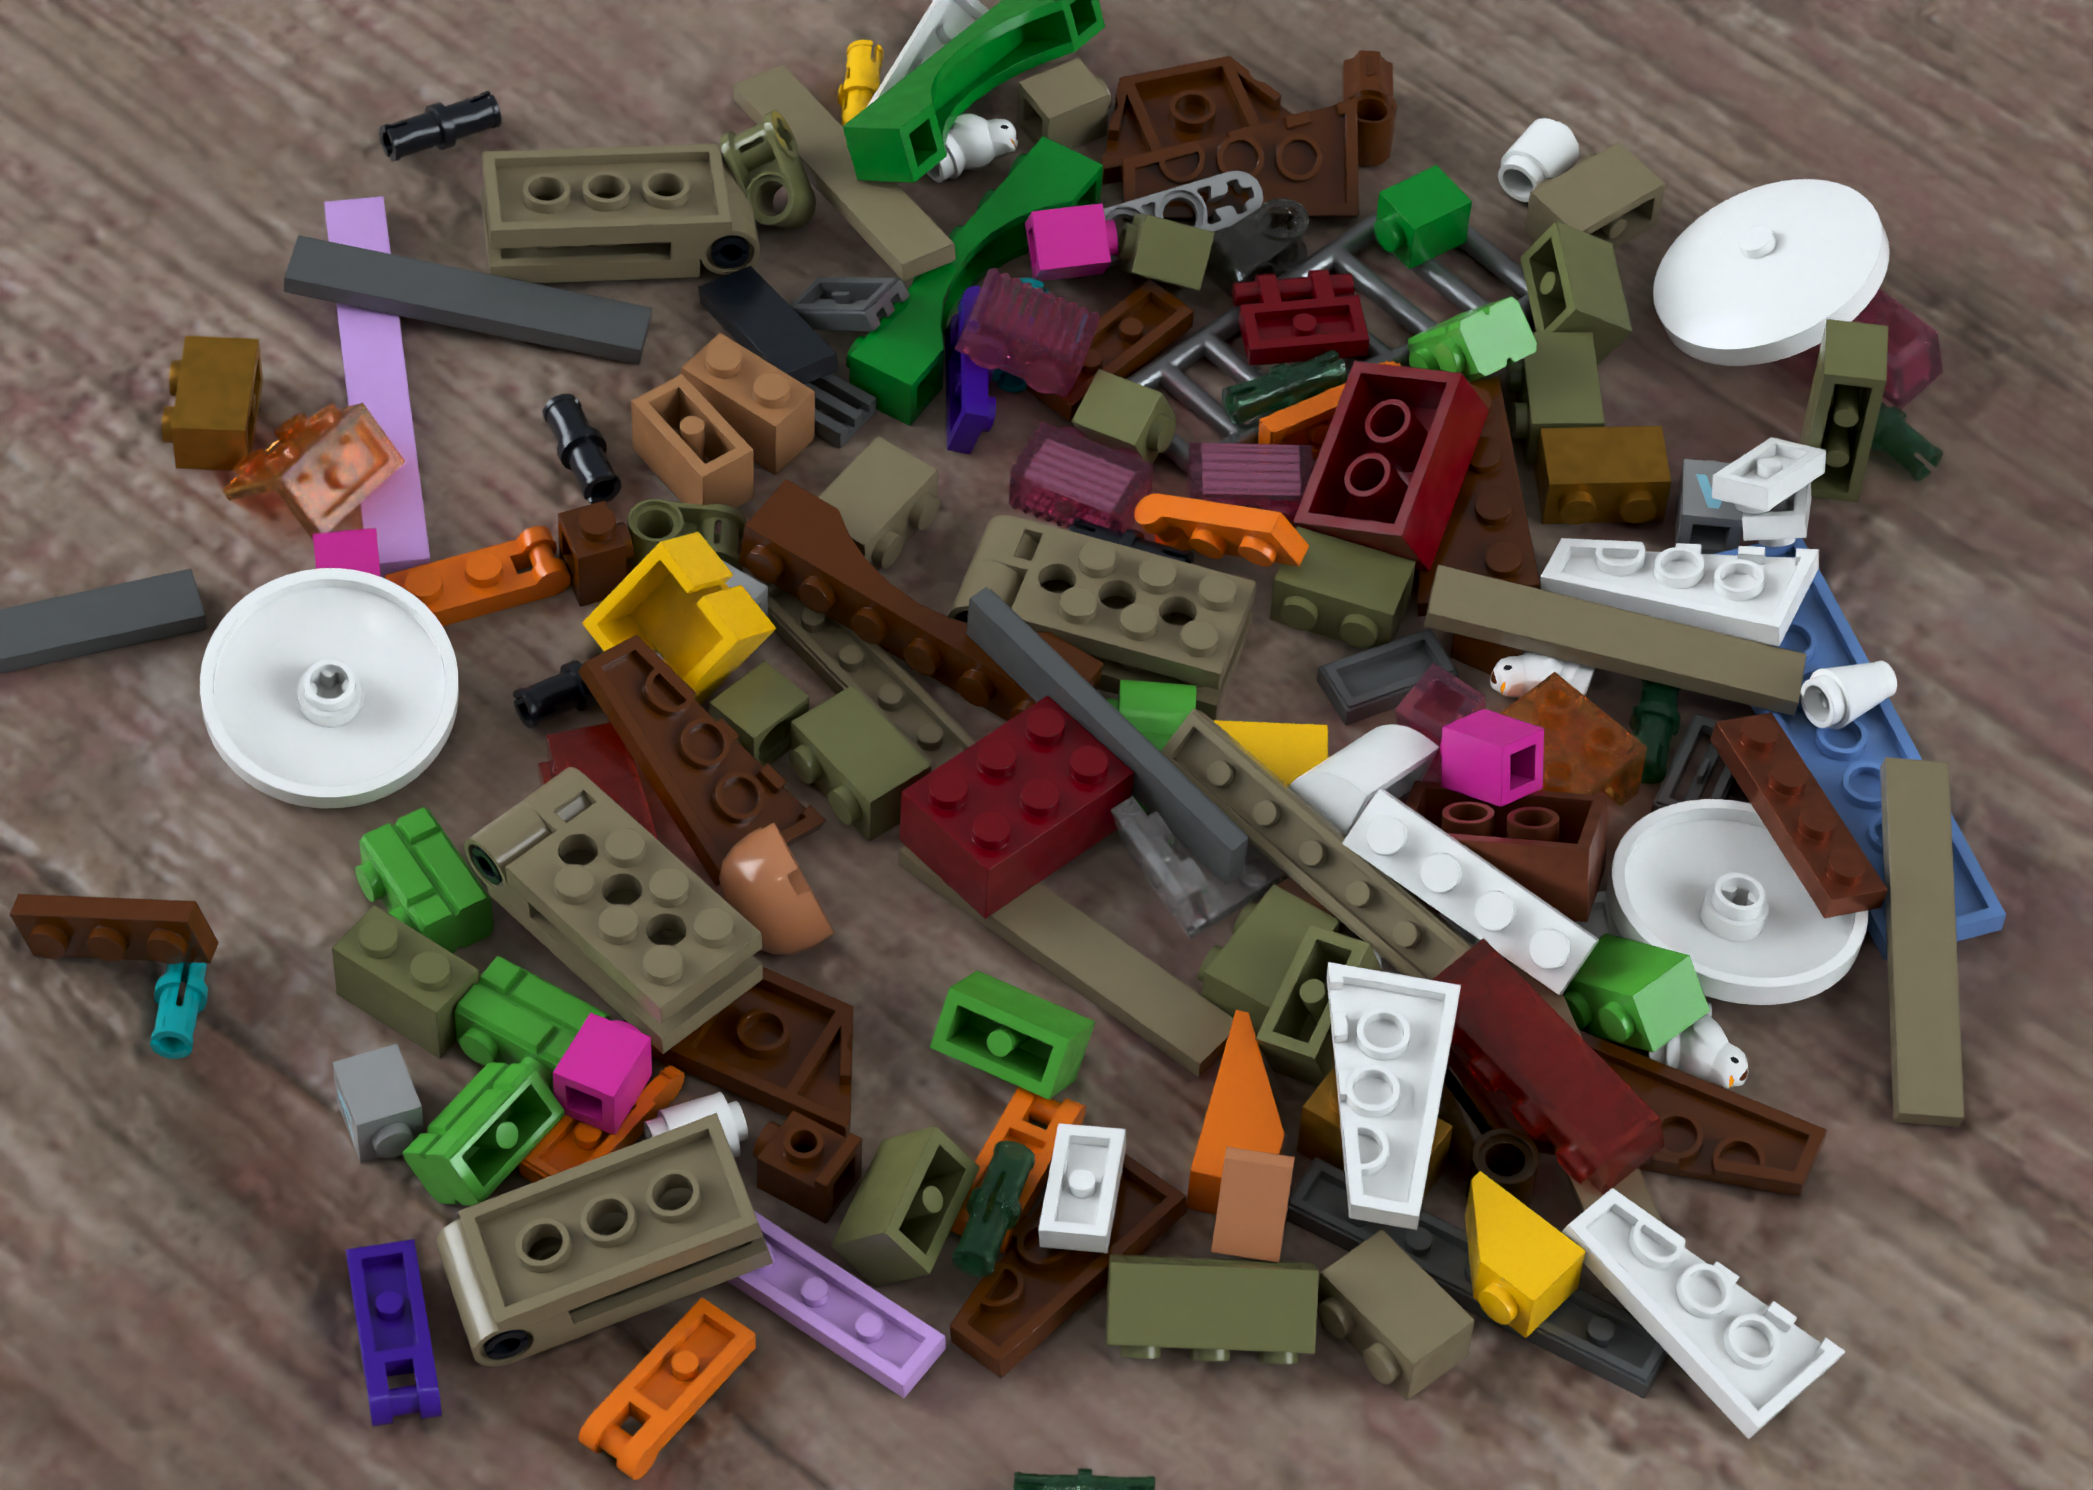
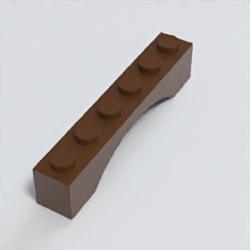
[739,479,1104,722]

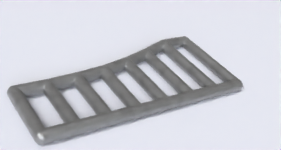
[1126,212,1533,481]

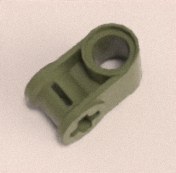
[720,110,816,230]
[627,499,747,572]

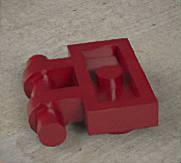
[1232,269,1370,366]

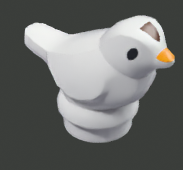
[927,113,1018,183]
[1490,651,1595,712]
[1648,1002,1748,1089]

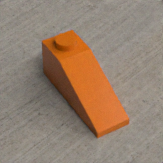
[1187,1010,1285,1215]

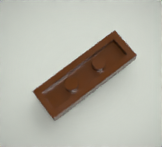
[1026,279,1194,422]
[9,894,219,964]

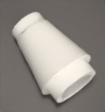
[1800,661,1897,730]

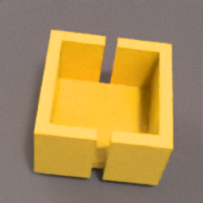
[582,531,777,705]

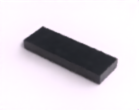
[698,266,838,384]

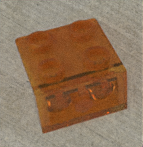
[222,403,405,539]
[1499,672,1647,807]

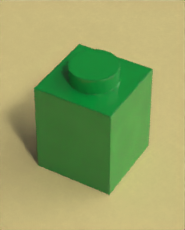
[1374,165,1472,270]

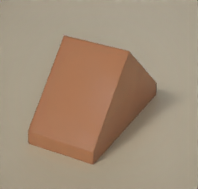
[1211,1147,1295,1263]

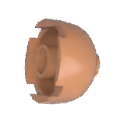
[719,823,835,956]

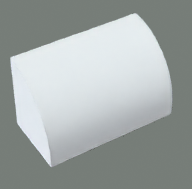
[1289,724,1440,835]

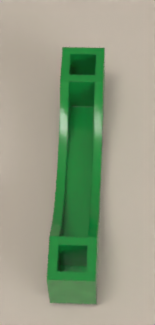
[842,0,1105,183]
[846,136,1103,426]

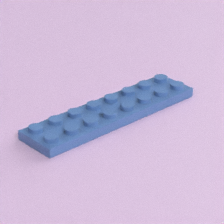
[1715,538,2006,960]

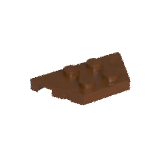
[1101,56,1293,185]
[623,967,853,1138]

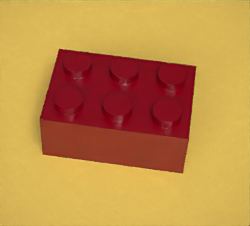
[1293,361,1489,572]
[899,695,1134,919]

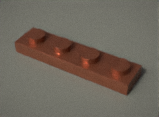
[1710,712,1888,918]

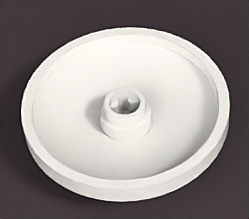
[1653,179,1890,366]
[200,568,459,809]
[1606,799,1868,1005]

